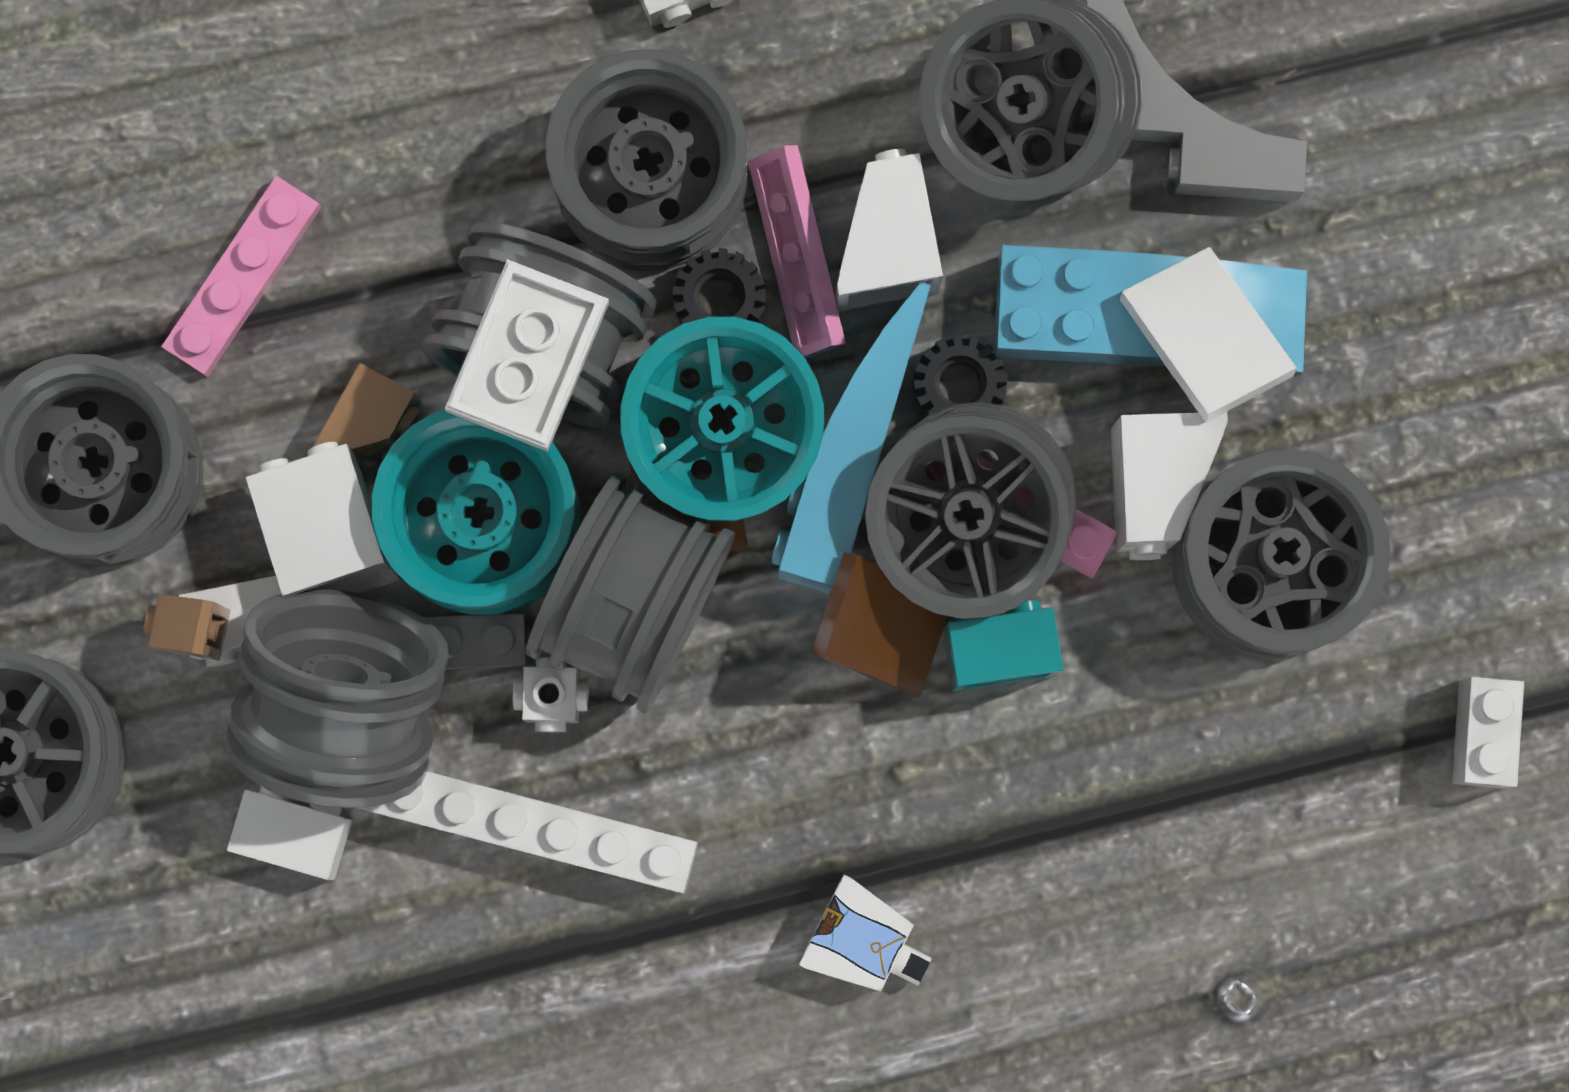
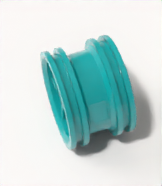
[621,317,824,521]
[372,410,582,616]

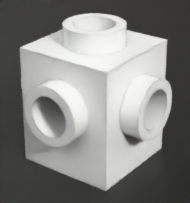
[513,657,589,732]

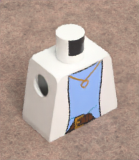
[799,875,932,991]

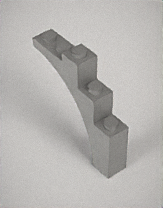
[1061,0,1307,202]

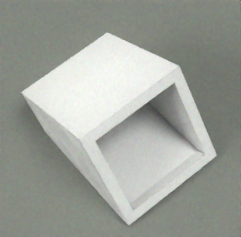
[836,149,943,312]
[1111,412,1228,560]
[246,442,399,597]

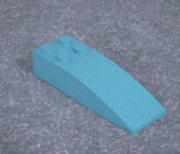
[994,245,1307,374]
[772,282,931,594]

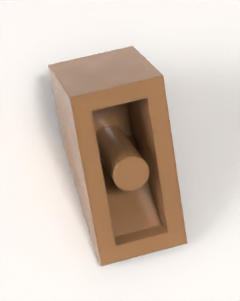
[313,363,422,456]
[144,594,230,661]

